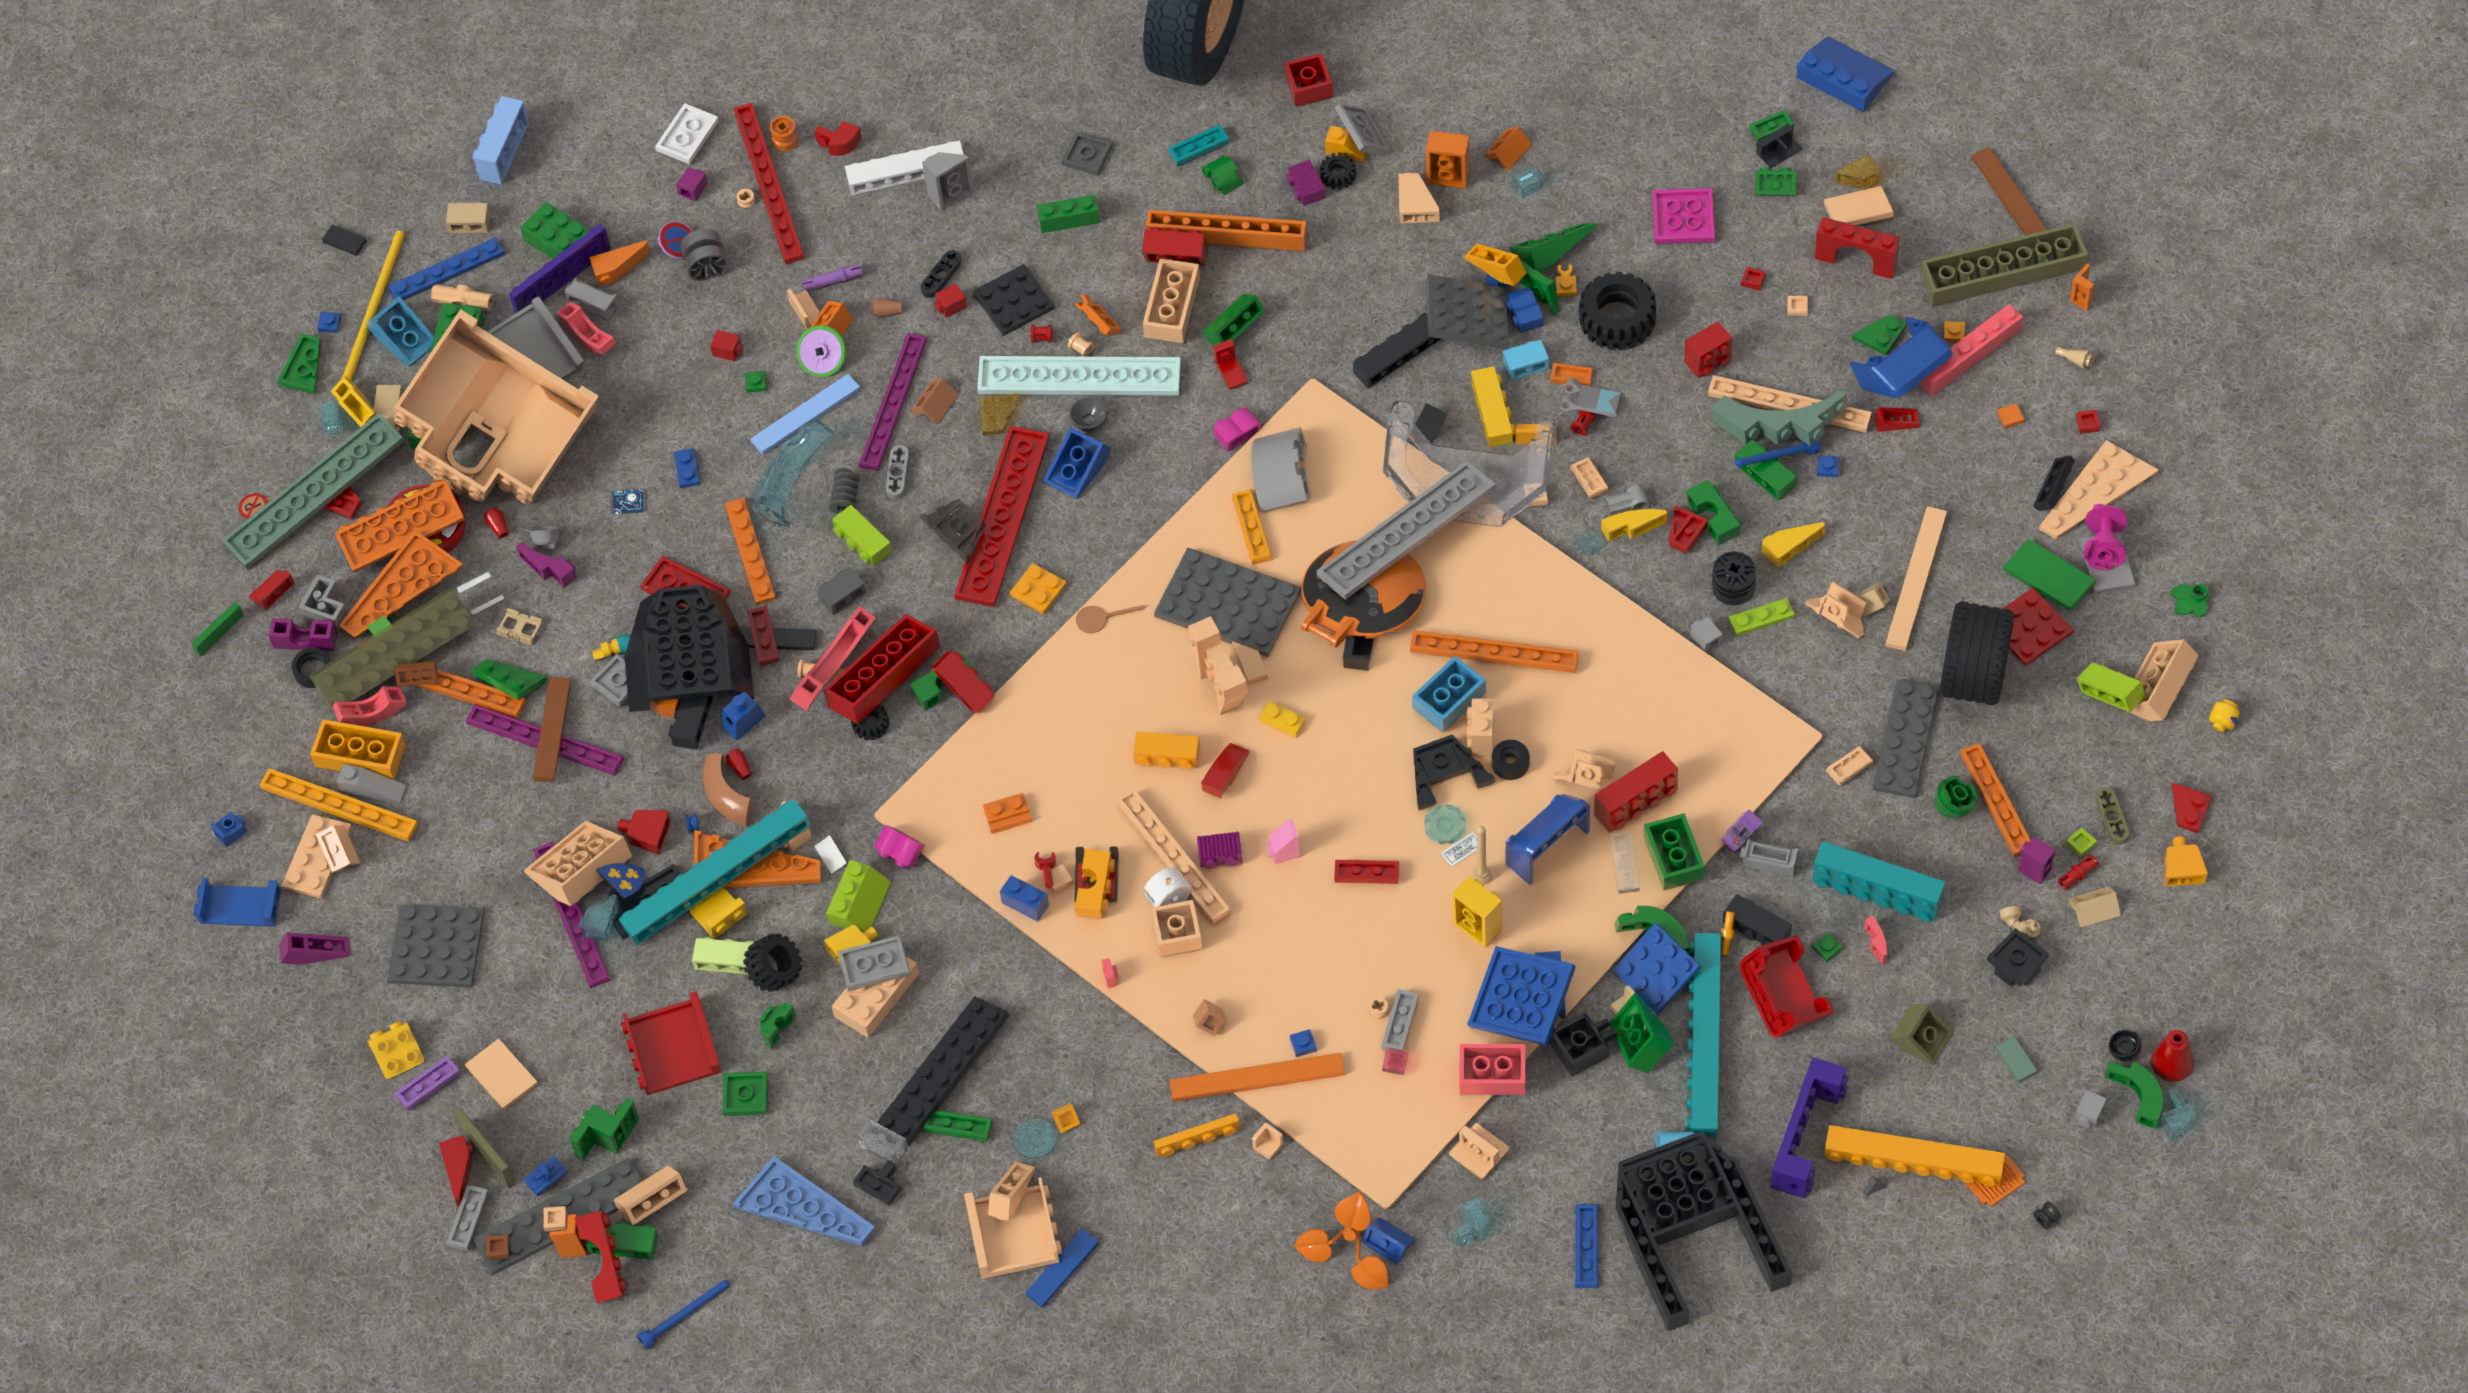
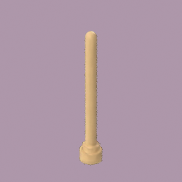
[1474,826,1491,884]

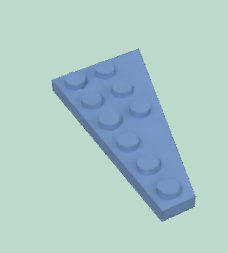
[732,1156,876,1246]

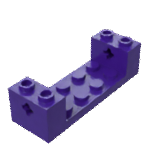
[1771,1057,1849,1198]

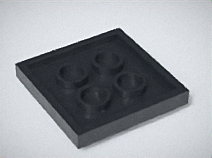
[973,264,1055,336]

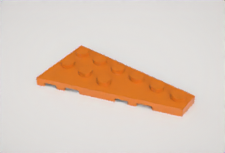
[339,530,464,639]
[694,830,821,888]

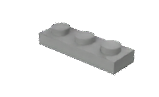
[1382,989,1419,1054]
[446,1185,489,1251]

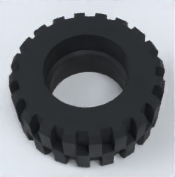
[1579,272,1656,350]

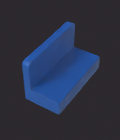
[1361,1218,1416,1264]

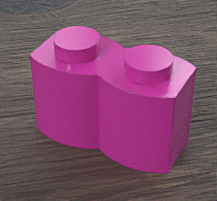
[1213,407,1261,452]
[874,825,925,869]

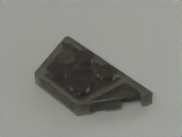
[919,499,986,564]

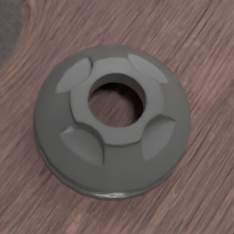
[1069,397,1106,432]

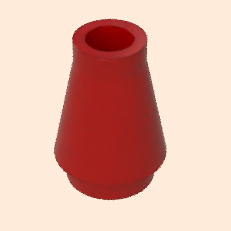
[484,507,509,539]
[725,748,752,780]

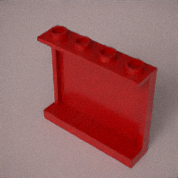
[621,991,722,1095]

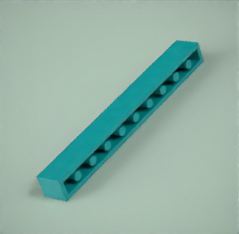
[619,799,811,946]
[1687,933,1721,1138]

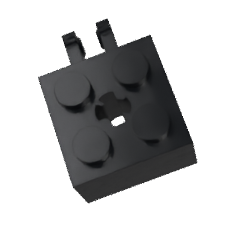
[1549,1013,1617,1076]

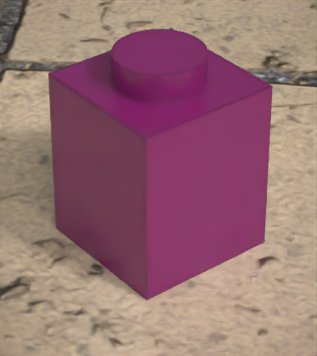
[676,167,707,202]

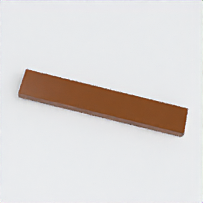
[1971,147,2047,235]
[533,677,571,782]

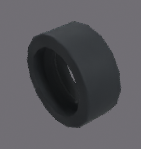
[291,648,331,688]

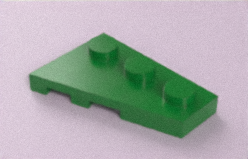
[1519,260,1560,315]
[473,659,547,700]

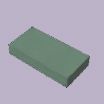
[1995,1036,2037,1083]

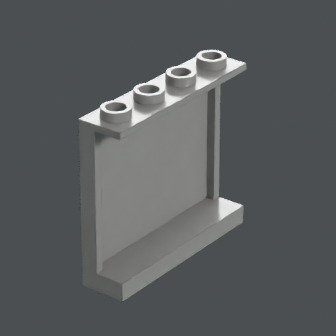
[487,296,584,379]

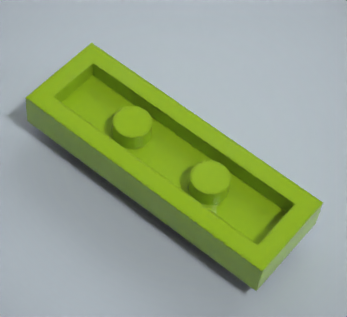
[1729,598,1795,636]

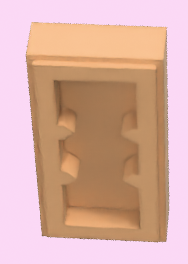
[1571,457,1608,499]
[1826,746,1873,786]

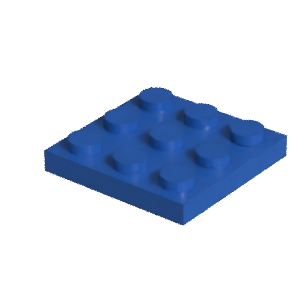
[1612,923,1702,1014]

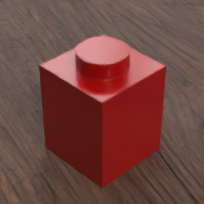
[934,283,967,318]
[710,330,743,361]

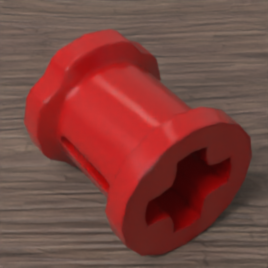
[1031,325,1053,343]
[1570,410,1596,436]

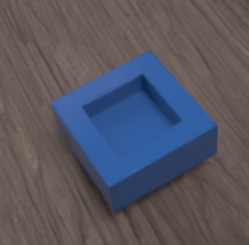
[317,312,341,333]
[1817,455,1839,477]
[1290,1029,1317,1057]

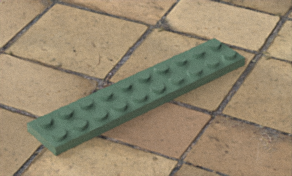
[222,413,405,569]

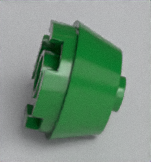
[1934,776,1977,818]

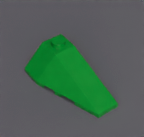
[1509,222,1596,272]

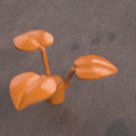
[1295,1191,1389,1289]

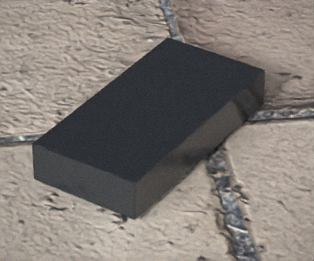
[322,225,367,256]

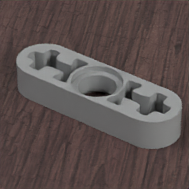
[886,445,909,499]

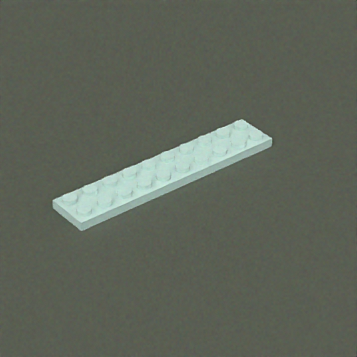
[977,356,1181,395]

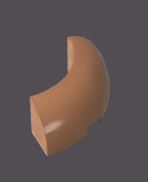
[703,753,753,827]

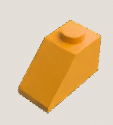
[1325,125,1367,162]

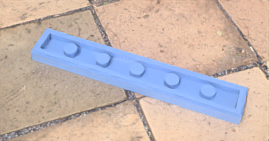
[750,374,860,455]

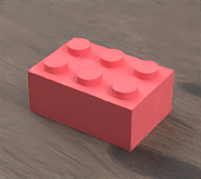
[1459,1044,1526,1095]

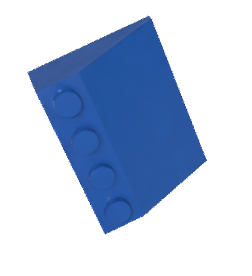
[1796,36,1895,112]

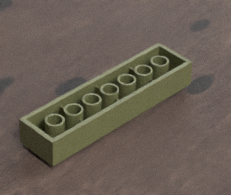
[1920,223,2088,306]
[309,589,475,712]

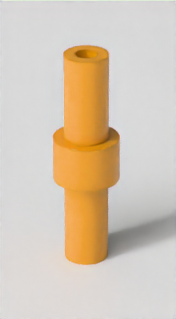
[1720,911,1735,955]

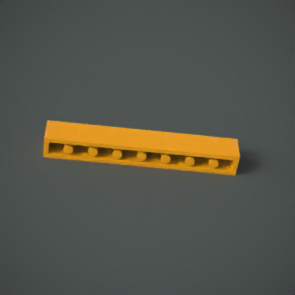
[1825,1125,2005,1187]

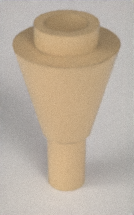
[2055,347,2094,370]

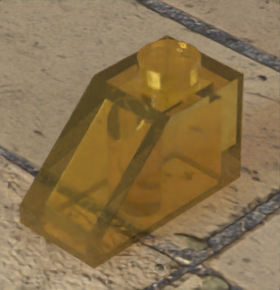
[1834,154,1882,189]

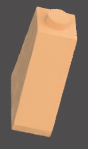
[1398,172,1440,223]

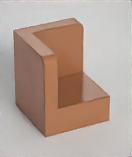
[1193,999,1226,1036]

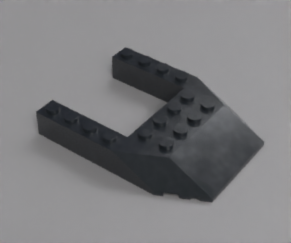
[1616,1131,1792,1331]

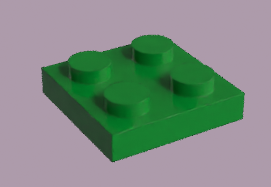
[723,1071,768,1116]

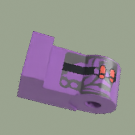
[1721,810,1763,852]

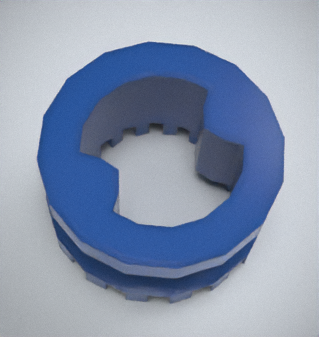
[685,813,699,833]

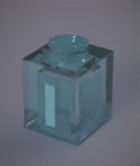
[1512,165,1544,199]

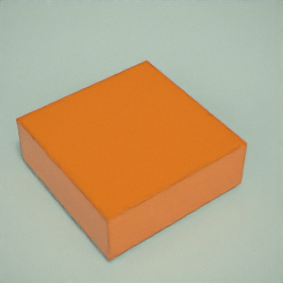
[1997,403,2024,429]

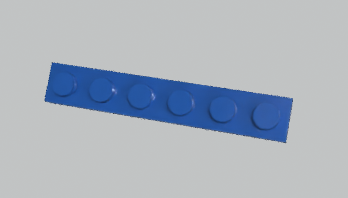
[388,237,505,300]

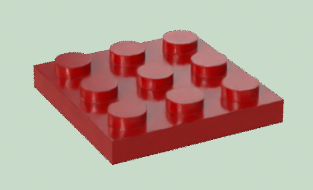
[2004,588,2074,666]

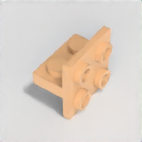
[1449,1123,1509,1179]

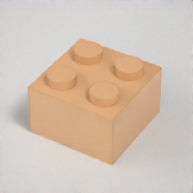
[1151,900,1202,957]

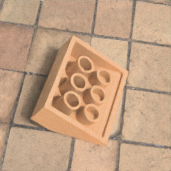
[524,821,632,906]

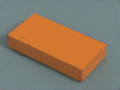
[1550,363,1593,386]

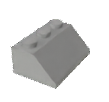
[922,152,974,211]

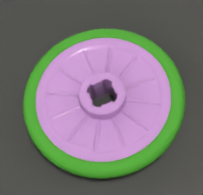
[796,325,846,377]

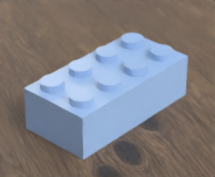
[473,96,529,185]

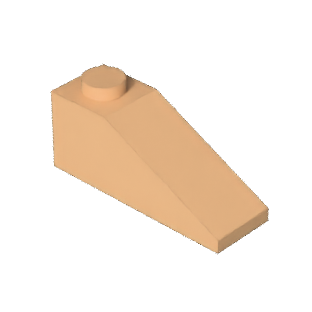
[988,1162,1035,1221]

